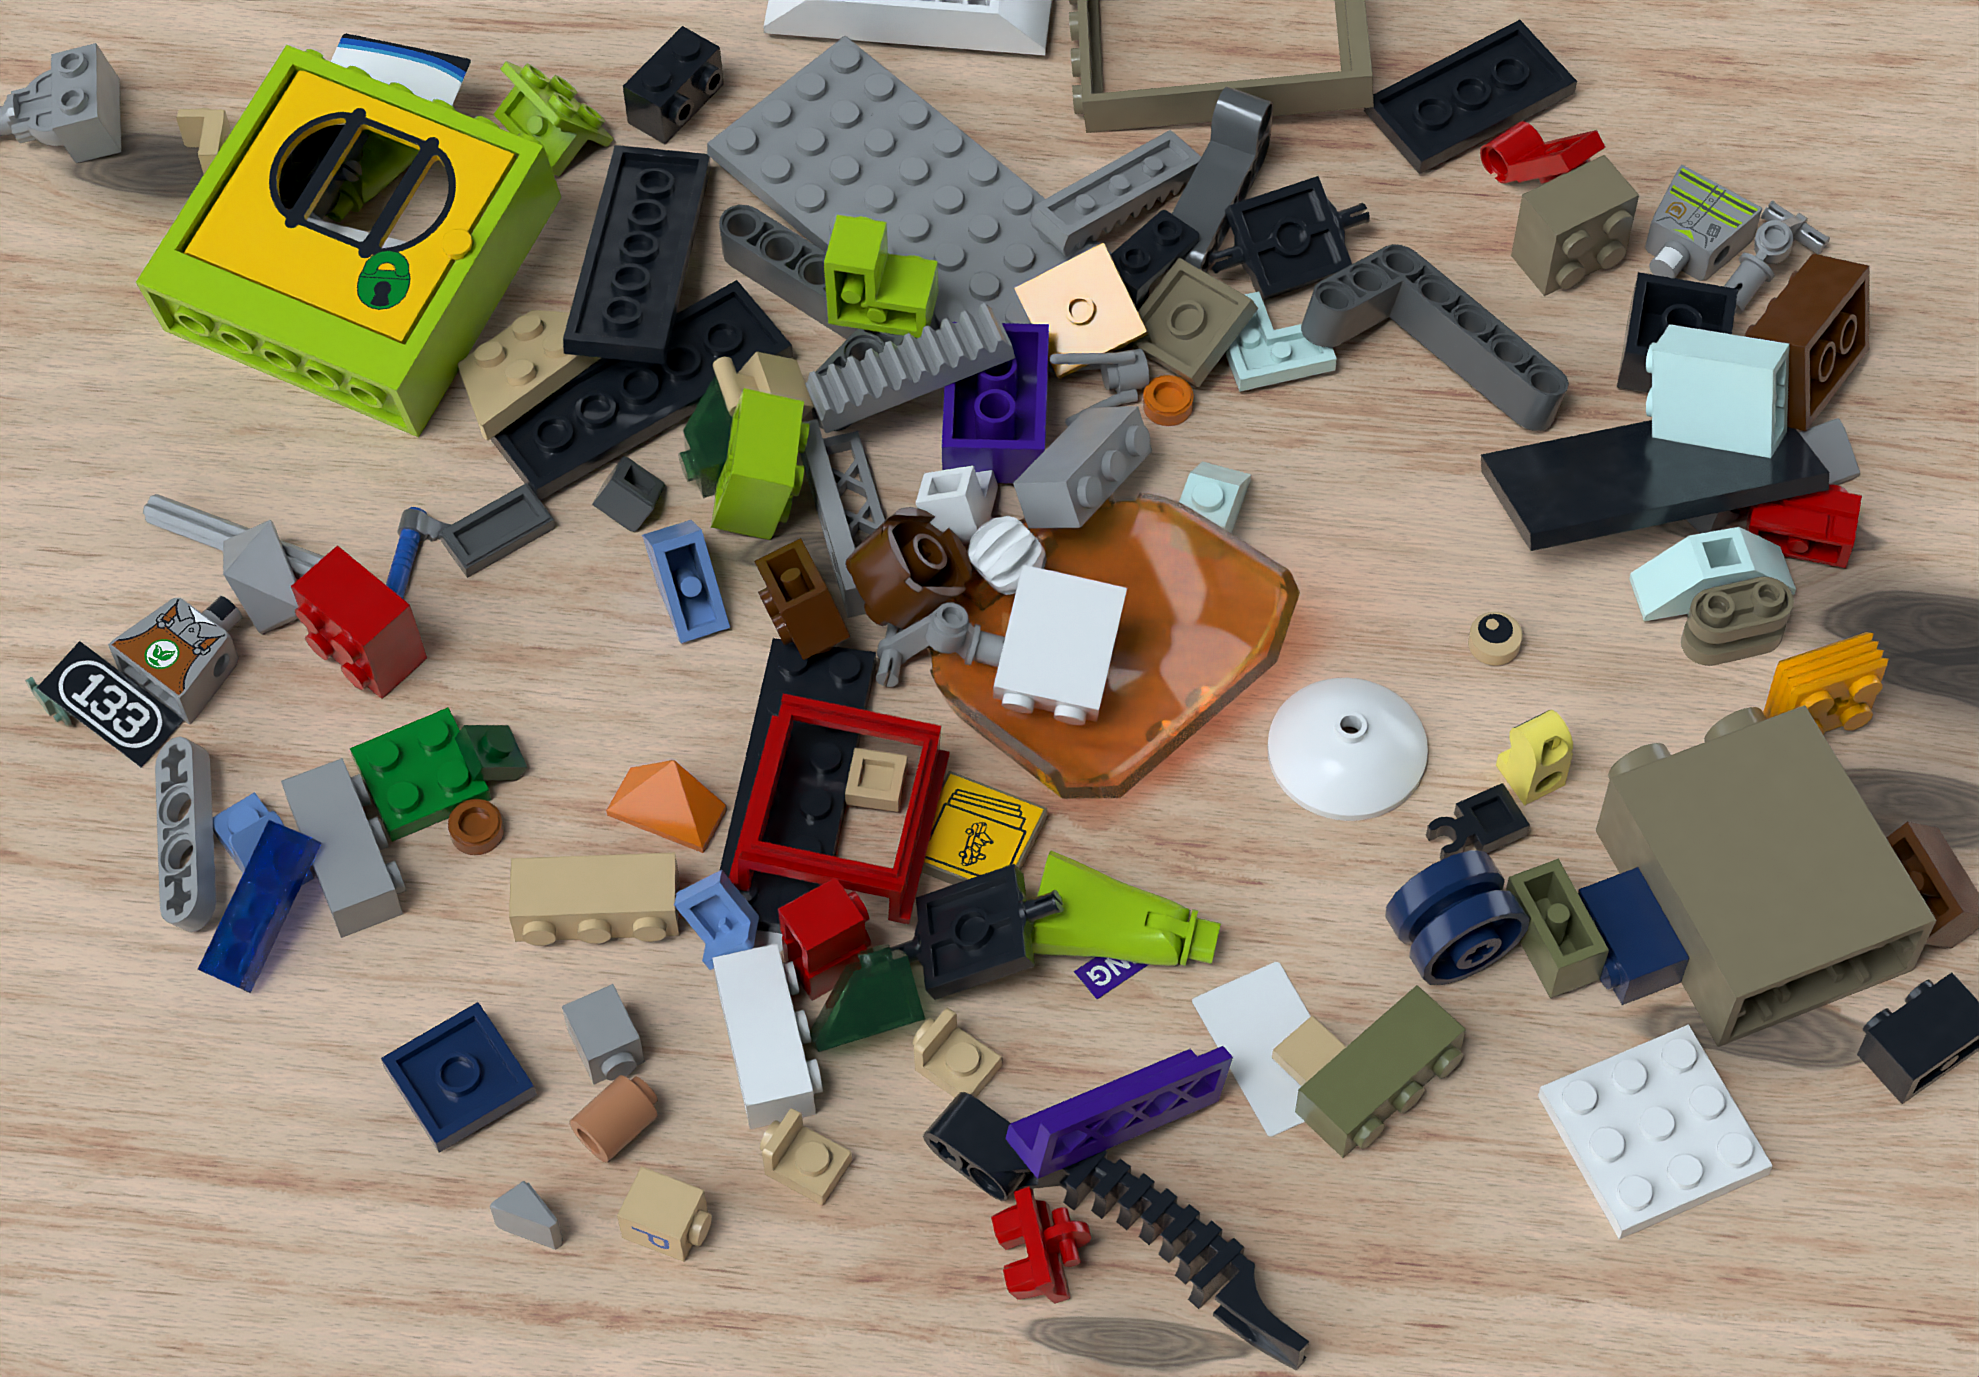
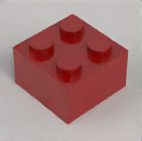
[291,545,427,699]

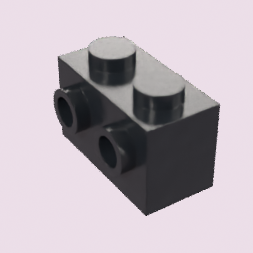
[623,26,724,145]

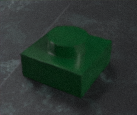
[455,725,527,781]

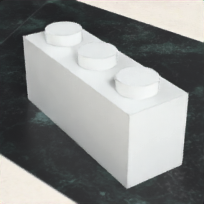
[712,943,823,1129]

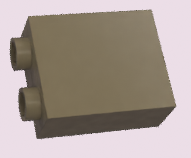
[1596,705,1936,1047]

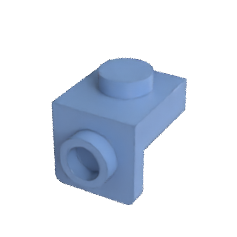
[674,870,759,970]

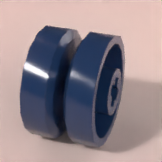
[1385,850,1530,985]

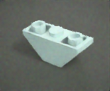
[1629,527,1796,621]

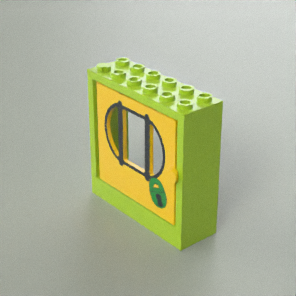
[136,45,561,438]

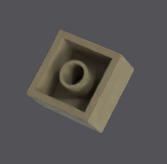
[1511,155,1639,296]

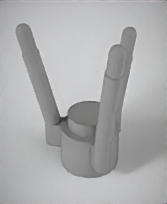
[1048,349,1149,426]

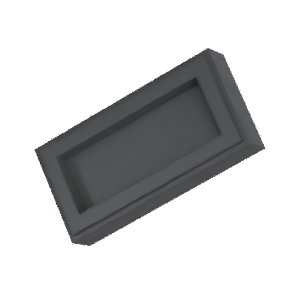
[439,483,555,578]

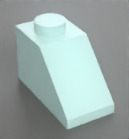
[1172,461,1251,561]

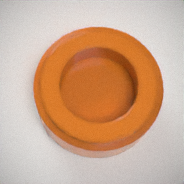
[1143,375,1194,426]

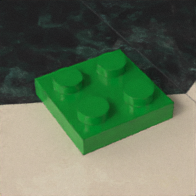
[350,707,491,842]

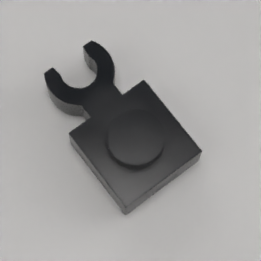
[1426,783,1530,860]

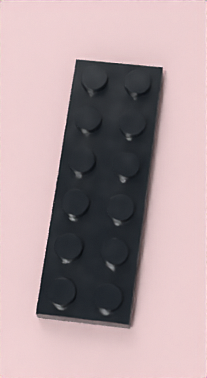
[563,145,711,364]
[490,280,793,500]
[719,638,876,934]

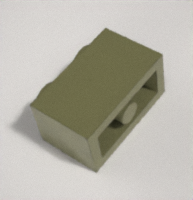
[1506,858,1609,999]

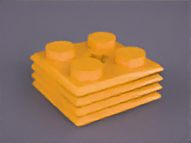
[1763,632,1889,735]

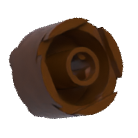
[845,507,972,629]

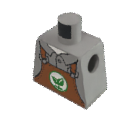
[108,596,242,724]

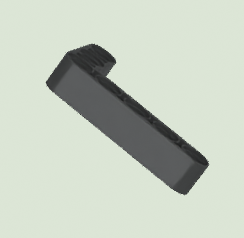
[719,204,917,431]
[1301,244,1569,431]

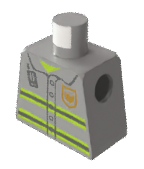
[1645,165,1762,281]

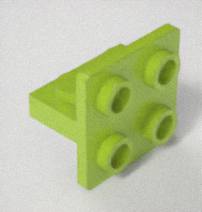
[493,61,614,177]

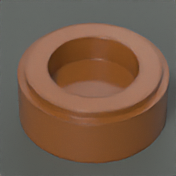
[448,799,504,855]

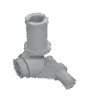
[1724,201,1830,314]
[876,603,1005,687]

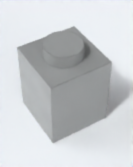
[562,984,645,1085]

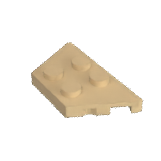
[457,310,600,440]

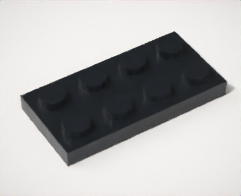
[1364,20,1577,174]

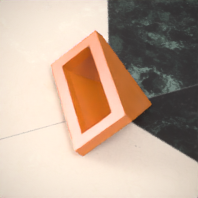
[606,760,727,853]

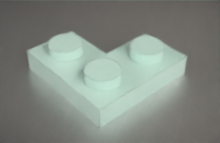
[1225,291,1337,392]

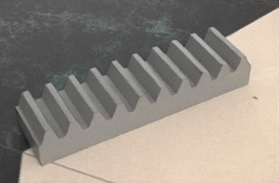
[1029,130,1201,257]
[805,303,1015,433]

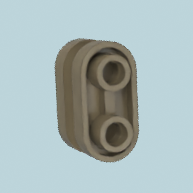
[1681,577,1794,666]

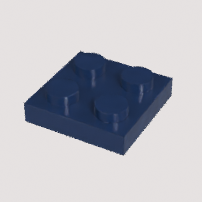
[381,1002,537,1153]

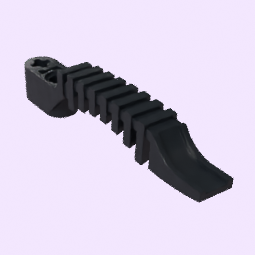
[923,1092,1309,1370]

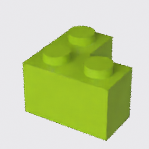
[824,215,939,338]
[711,388,809,540]

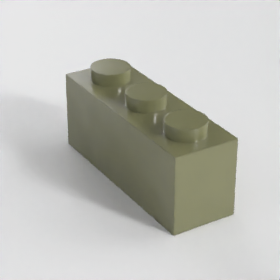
[1295,985,1466,1158]

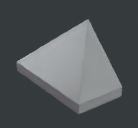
[223,520,298,635]

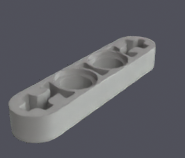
[155,737,216,932]

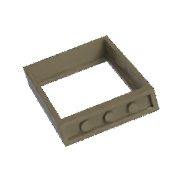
[1069,0,1374,133]

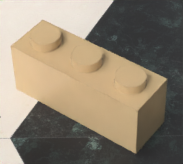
[509,852,680,946]

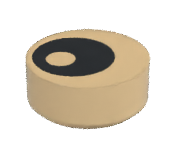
[1468,612,1522,666]

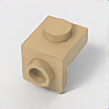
[176,108,231,174]

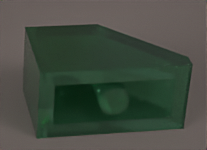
[678,376,733,498]
[810,944,925,1052]

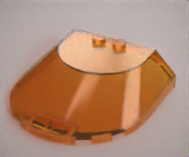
[926,492,1300,799]

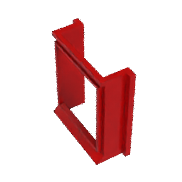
[729,693,950,925]

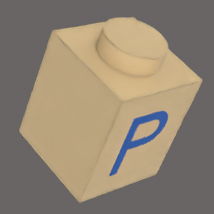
[617,1166,712,1262]

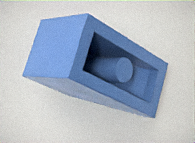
[642,520,730,643]

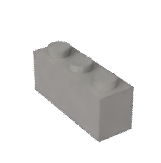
[1013,406,1152,528]
[281,758,406,938]

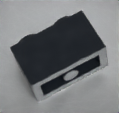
[1857,972,1979,1104]

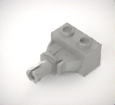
[0,43,121,163]

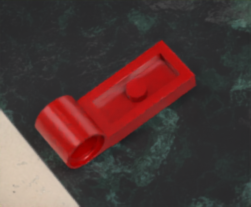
[1480,121,1606,184]

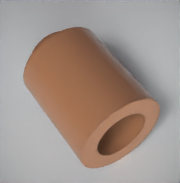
[569,1075,658,1163]

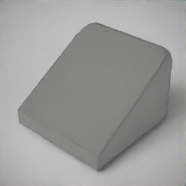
[1799,418,1860,485]
[490,1181,563,1250]

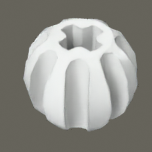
[968,516,1047,595]

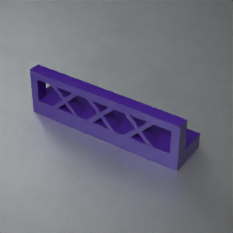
[1005,1046,1233,1179]

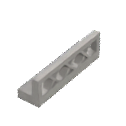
[800,419,885,618]

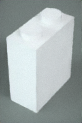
[993,564,1127,725]

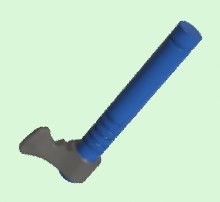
[386,507,452,599]

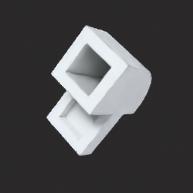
[916,466,998,546]

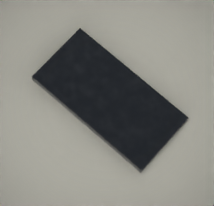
[1481,420,1830,551]

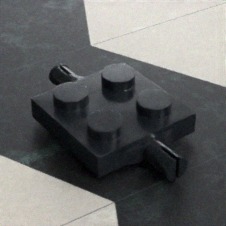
[279,125,369,220]
[1209,176,1370,300]
[884,864,1064,1000]

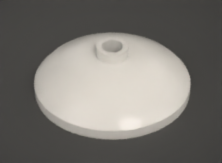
[1267,678,1428,821]

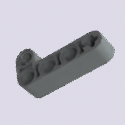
[1168,86,1273,273]

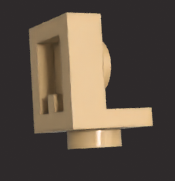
[912,1007,1002,1098]
[760,1108,852,1206]

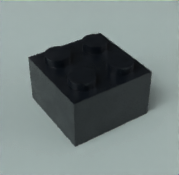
[1617,272,1738,393]

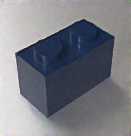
[1578,867,1689,1005]

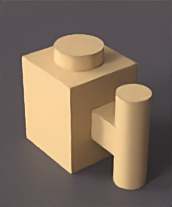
[713,352,814,419]

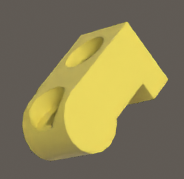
[1496,710,1573,806]

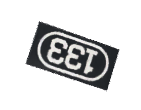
[36,641,184,768]

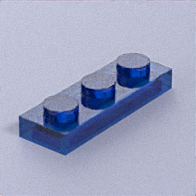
[197,820,321,993]

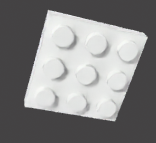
[1538,1024,1773,1239]

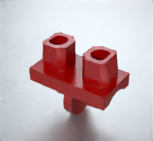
[991,1186,1092,1304]

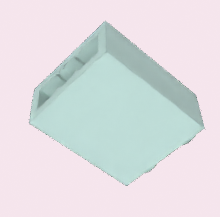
[1646,324,1789,458]

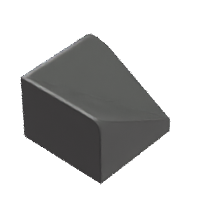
[592,456,665,532]

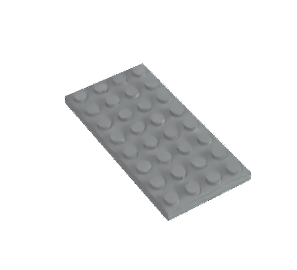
[707,36,1111,331]

